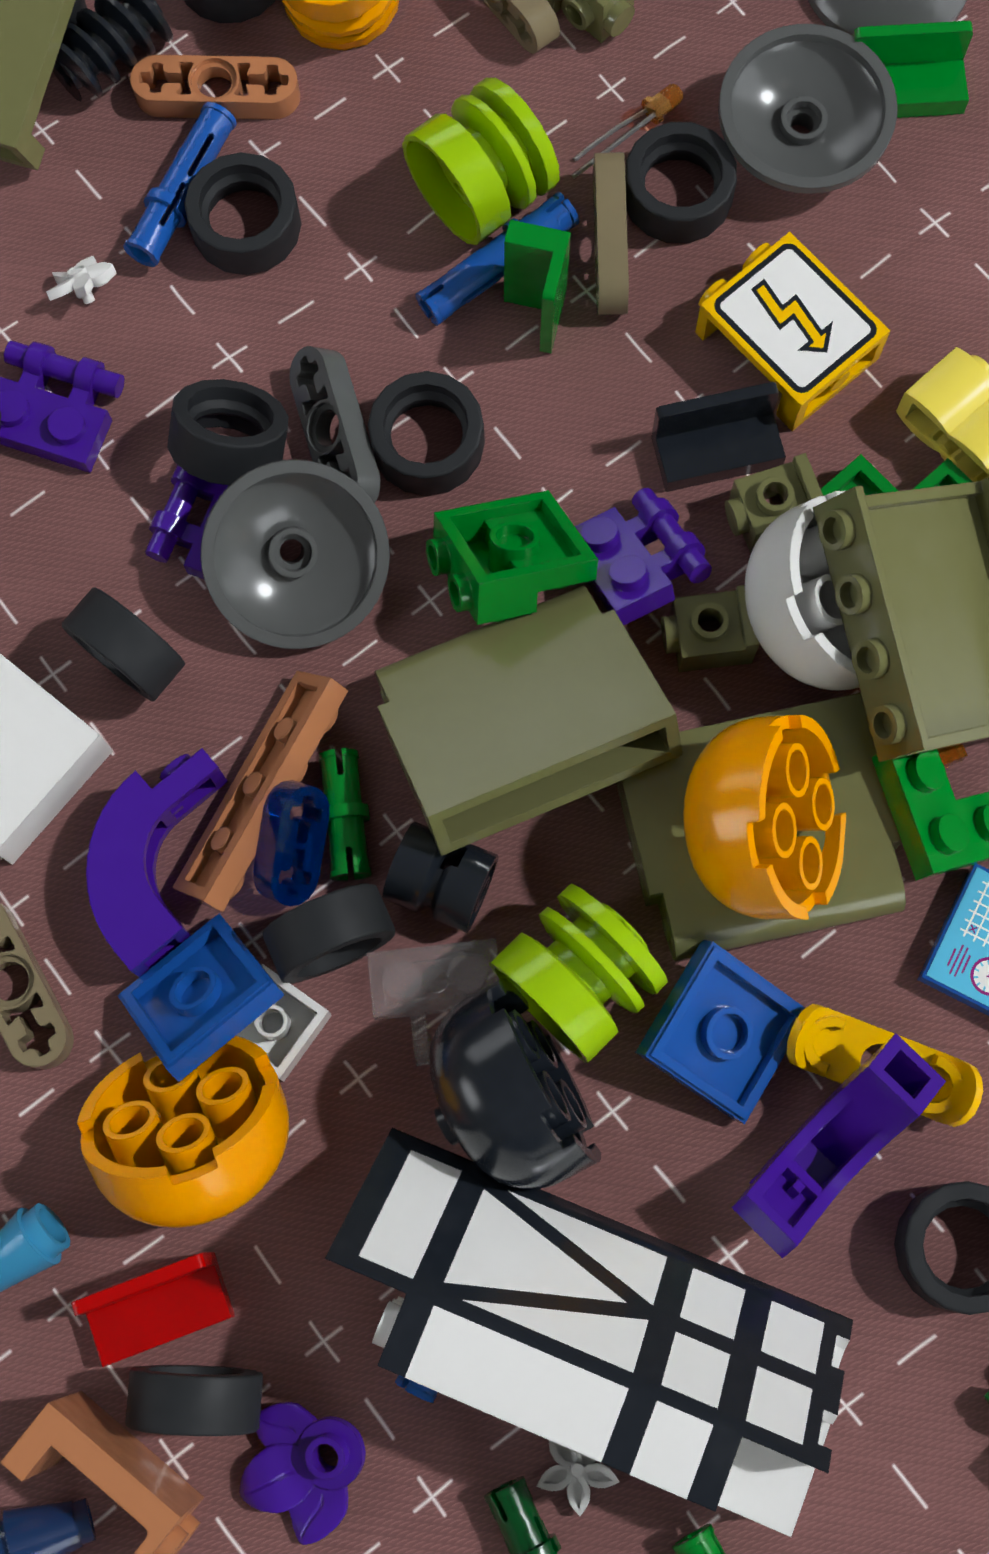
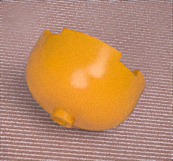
[683,715,846,920]
[77,1036,289,1228]

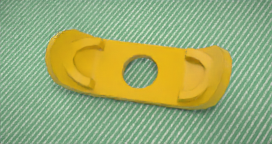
[787,1004,983,1127]

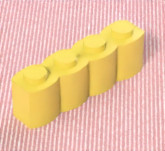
[896,347,989,482]

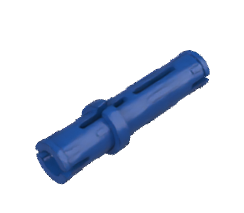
[123,102,237,267]
[415,192,579,326]

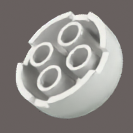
[745,491,859,691]

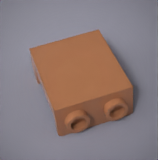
[0,1390,205,1554]

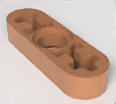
[130,55,300,120]

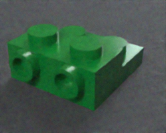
[426,490,598,625]

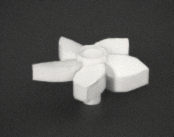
[46,256,117,304]
[536,1440,620,1516]

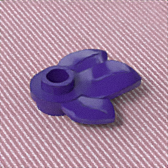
[239,1402,366,1545]

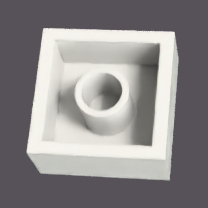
[236,964,332,1082]

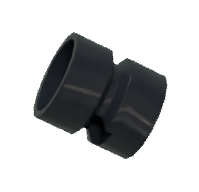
[382,821,499,933]

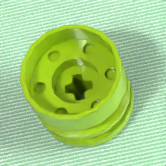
[402,78,560,245]
[489,883,668,1063]

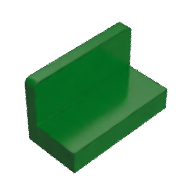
[853,21,973,118]
[504,220,571,354]

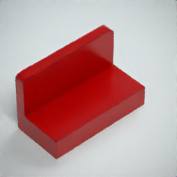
[71,1252,235,1367]

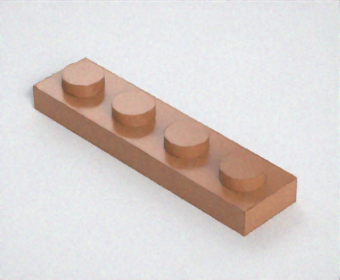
[172,671,348,913]

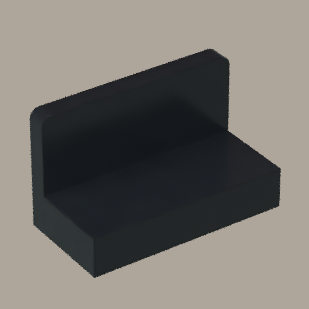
[651,382,786,492]

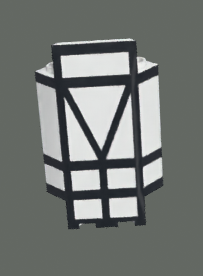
[324,1127,853,1537]

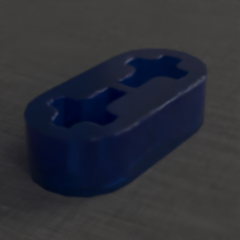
[253,780,330,907]

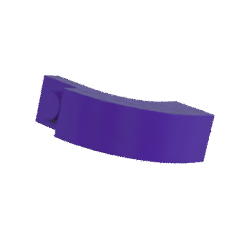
[86,748,228,977]
[731,1033,946,1258]

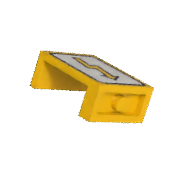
[695,231,890,431]

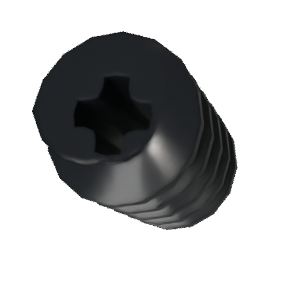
[52,0,173,102]

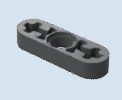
[289,346,380,503]

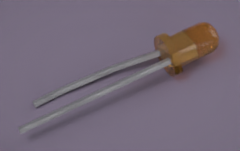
[571,84,683,179]

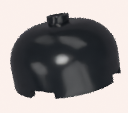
[429,978,601,1189]

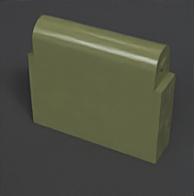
[374,586,683,856]
[616,693,906,961]

